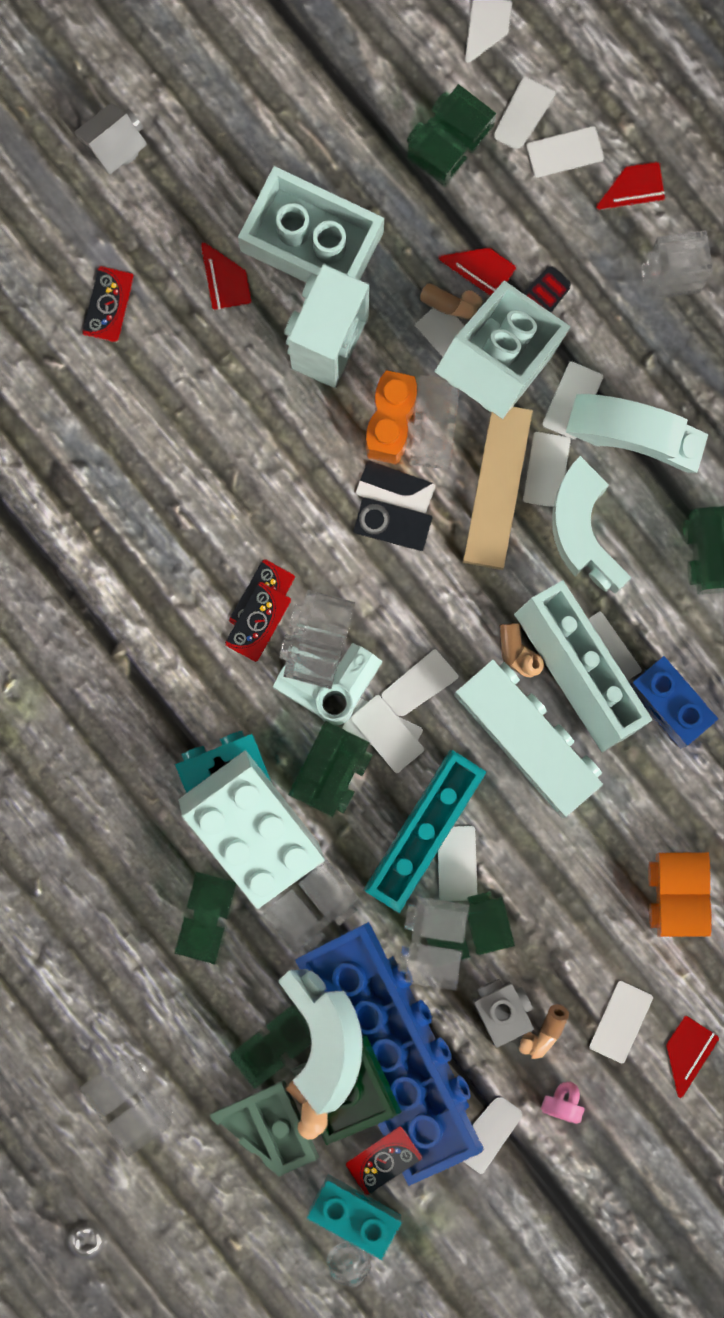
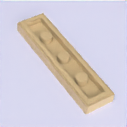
[463,407,533,570]

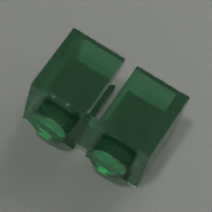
[407,84,496,187]
[174,872,238,964]
[420,891,515,967]
[228,1003,312,1089]

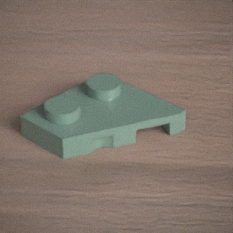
[210,1080,319,1177]

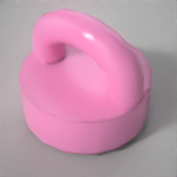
[541,1081,585,1124]

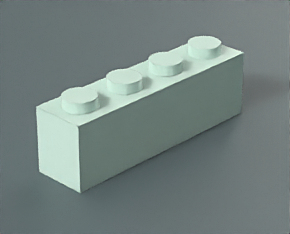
[514,580,652,753]
[454,660,603,819]

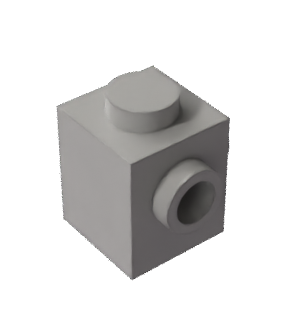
[74,102,147,174]
[472,979,534,1048]

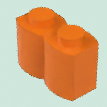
[366,370,417,465]
[648,852,711,937]

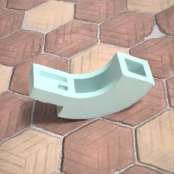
[565,394,708,473]
[552,456,632,594]
[278,969,362,1115]

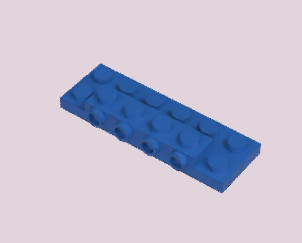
[295,922,484,1186]

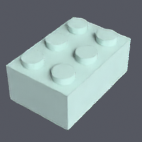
[238,166,384,282]
[284,264,369,389]
[435,281,571,419]
[178,750,325,909]

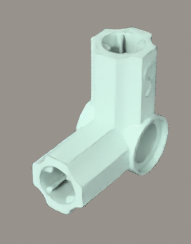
[273,643,383,726]

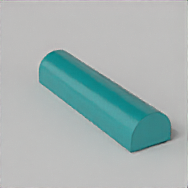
[363,749,487,913]

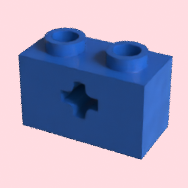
[630,656,719,749]

